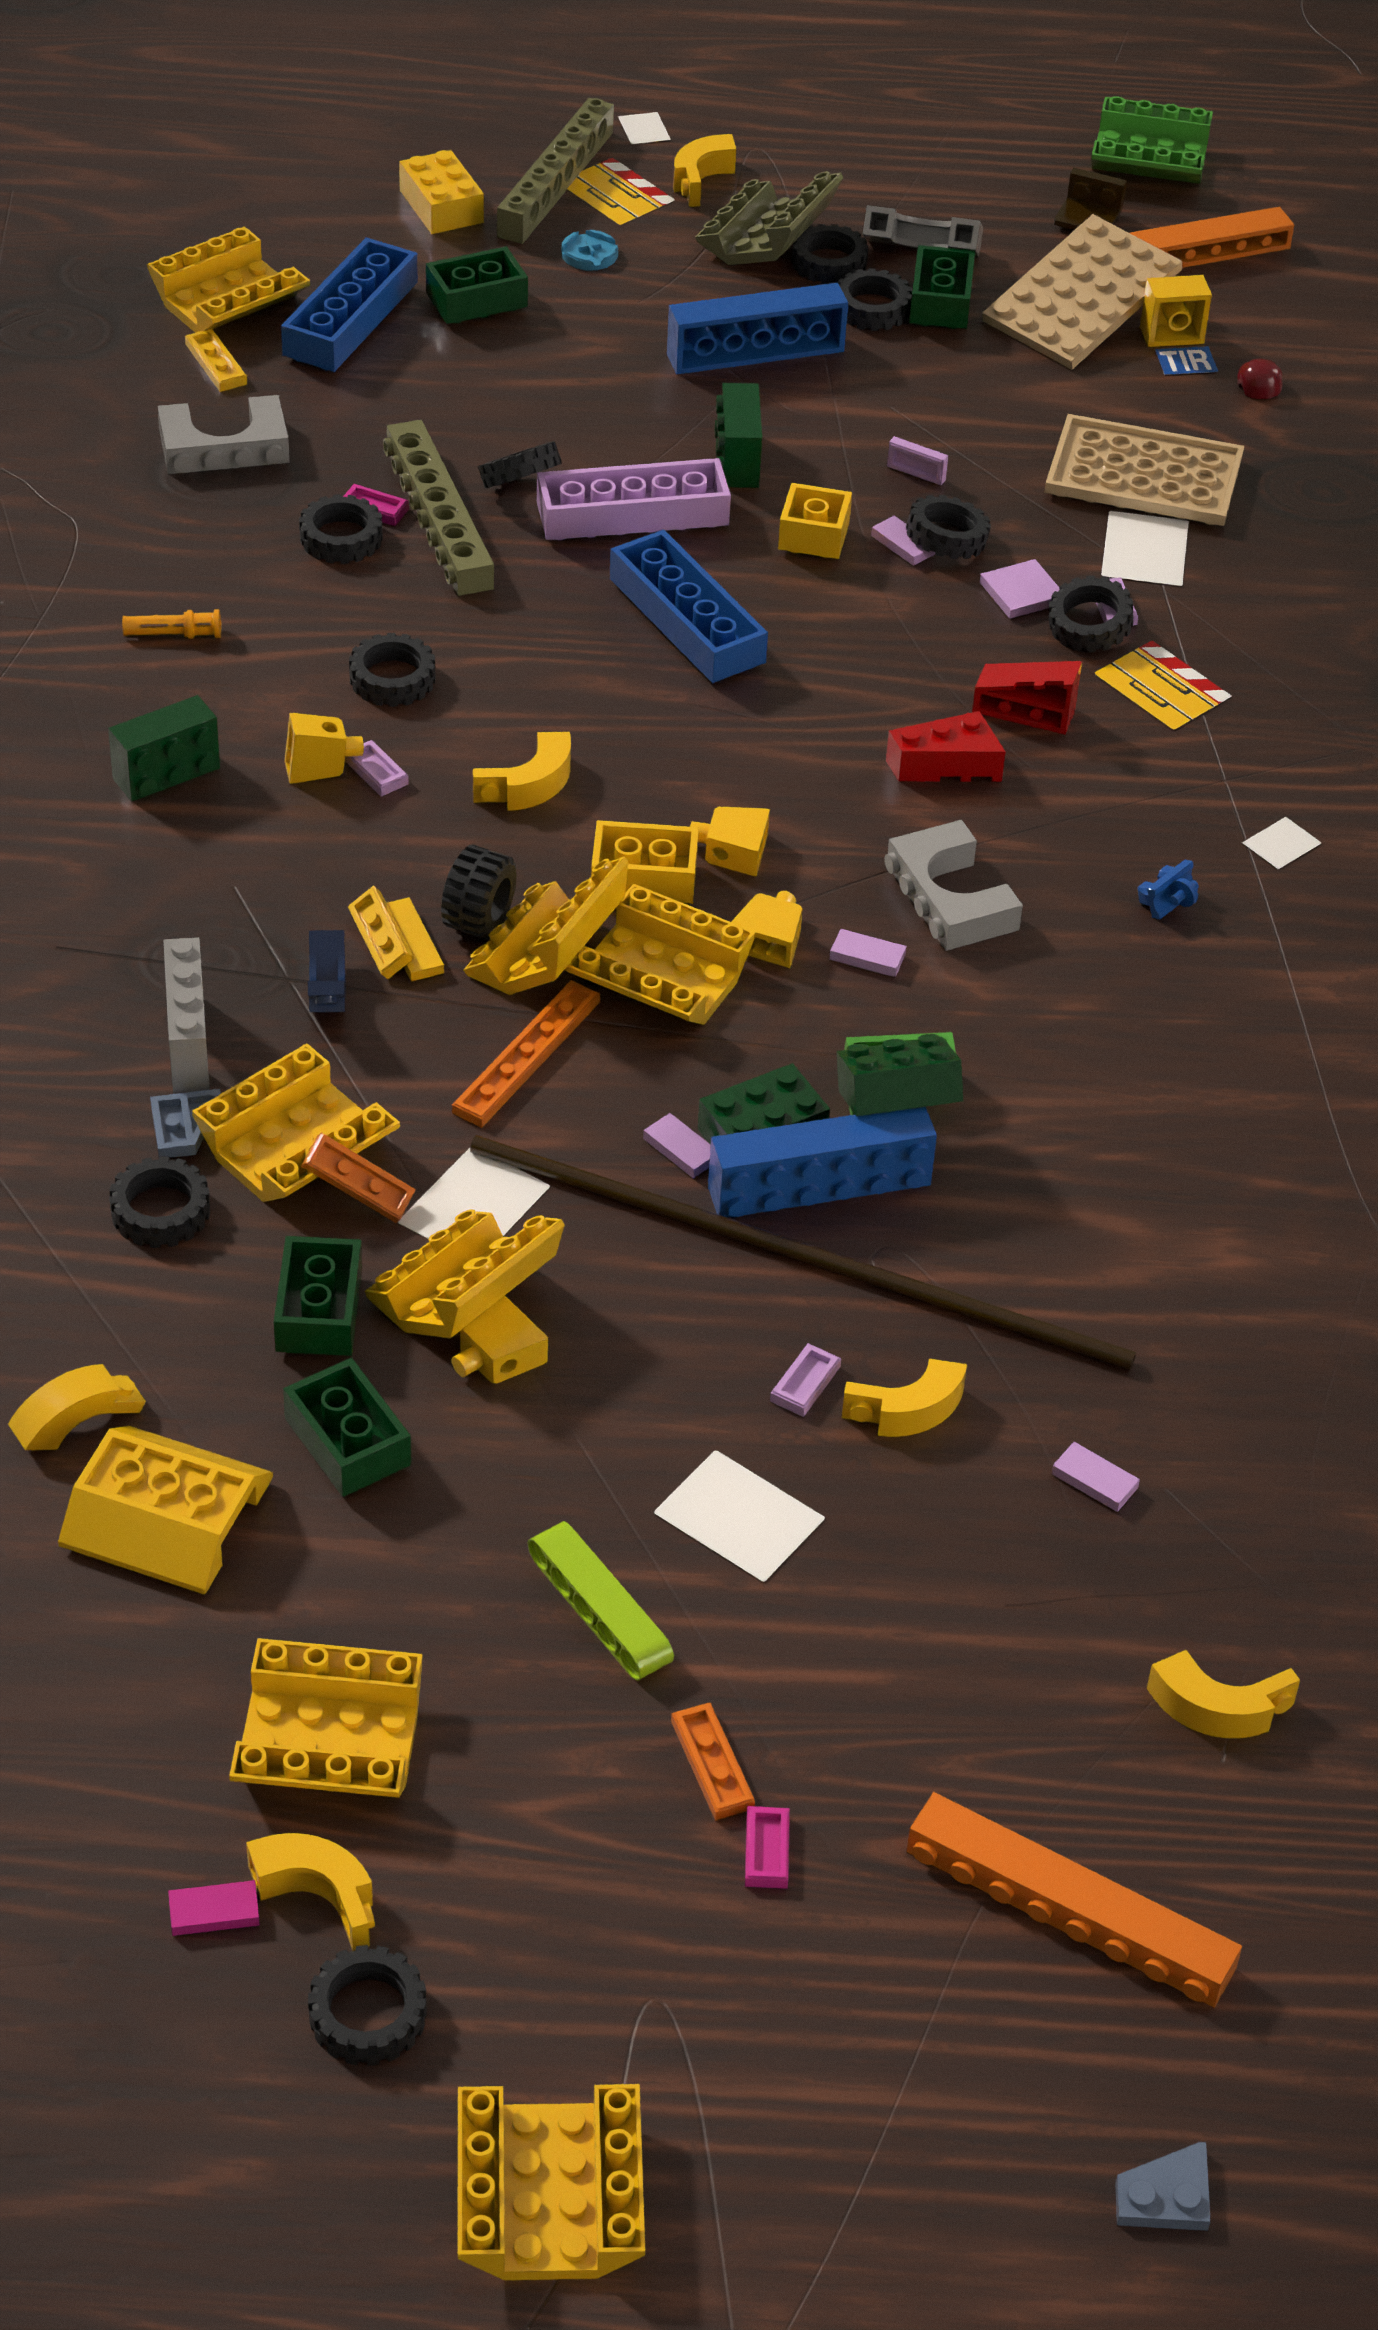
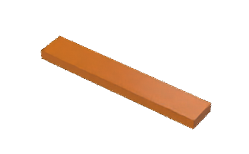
[452,980,600,1128]

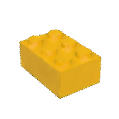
[399,150,484,234]
[591,820,699,904]

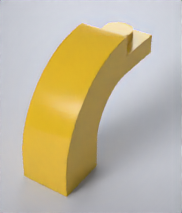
[673,134,736,207]
[473,732,571,811]
[1147,1650,1300,1738]
[246,1833,375,1951]

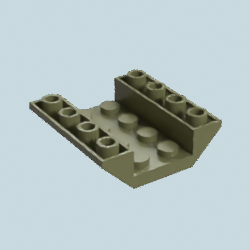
[695,171,843,265]

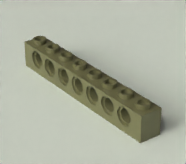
[497,98,614,244]
[383,419,494,596]

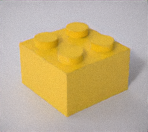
[1140,275,1212,347]
[778,483,852,559]

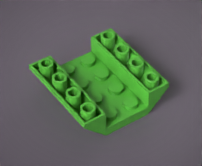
[1091,96,1213,184]

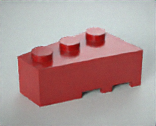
[972,661,1082,735]
[886,711,1006,782]

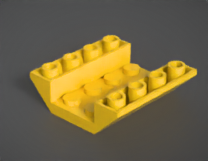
[147,226,310,333]
[463,856,628,995]
[565,883,755,1025]
[192,1043,400,1202]
[364,1209,565,1338]
[58,1426,273,1595]
[229,1638,423,1798]
[458,2084,645,2280]

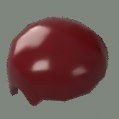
[1237,358,1283,399]

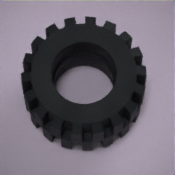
[441,844,517,940]

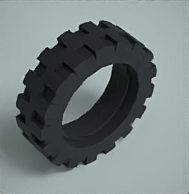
[792,224,868,284]
[838,268,912,331]
[477,441,562,489]
[299,494,383,564]
[906,495,991,559]
[1049,576,1133,652]
[349,633,436,707]
[109,1156,210,1248]
[308,1945,427,2066]

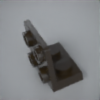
[1054,167,1127,230]

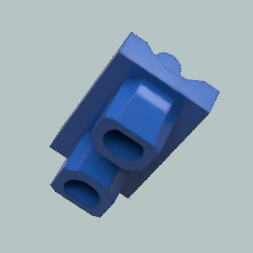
[1137,859,1199,920]

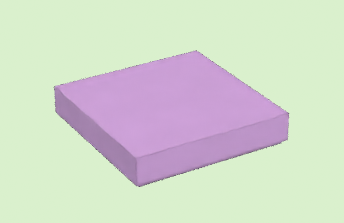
[980,559,1059,619]

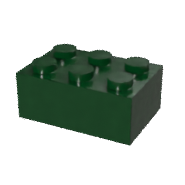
[909,245,975,329]
[426,246,528,324]
[714,383,762,488]
[108,695,220,802]
[836,1034,963,1116]
[698,1063,830,1144]
[273,1236,362,1356]
[283,1357,411,1497]

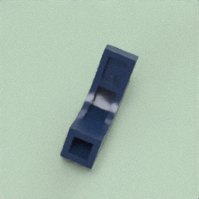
[308,930,346,1012]

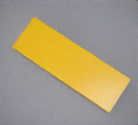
[185,329,247,392]
[347,885,414,979]
[387,897,444,982]

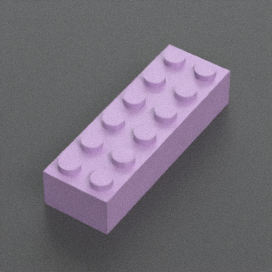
[537,458,731,540]

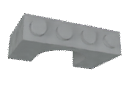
[863,205,983,257]
[158,395,290,474]
[884,820,1023,951]
[163,937,210,1094]

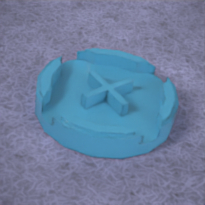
[561,230,618,271]

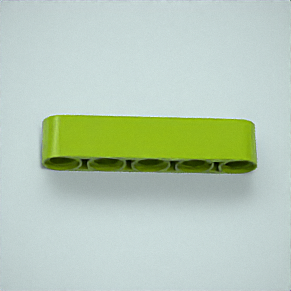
[527,1521,674,1681]

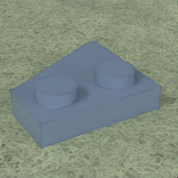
[150,1089,221,1158]
[1115,2142,1210,2231]

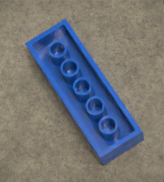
[281,237,418,372]
[667,283,848,375]
[610,529,768,683]
[708,1107,937,1218]

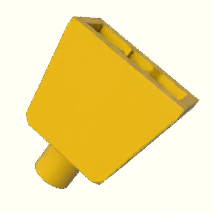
[284,713,364,783]
[690,806,770,876]
[732,891,803,968]
[451,1296,548,1384]

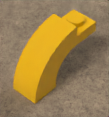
[842,1359,967,1437]
[8,1364,146,1450]

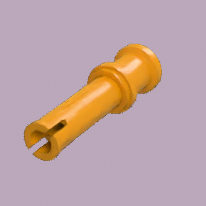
[122,609,221,639]

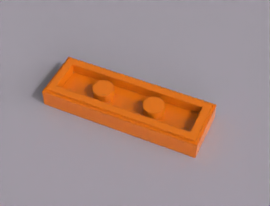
[301,1132,416,1223]
[671,1702,755,1821]

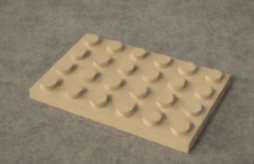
[982,214,1182,370]
[1044,414,1244,526]

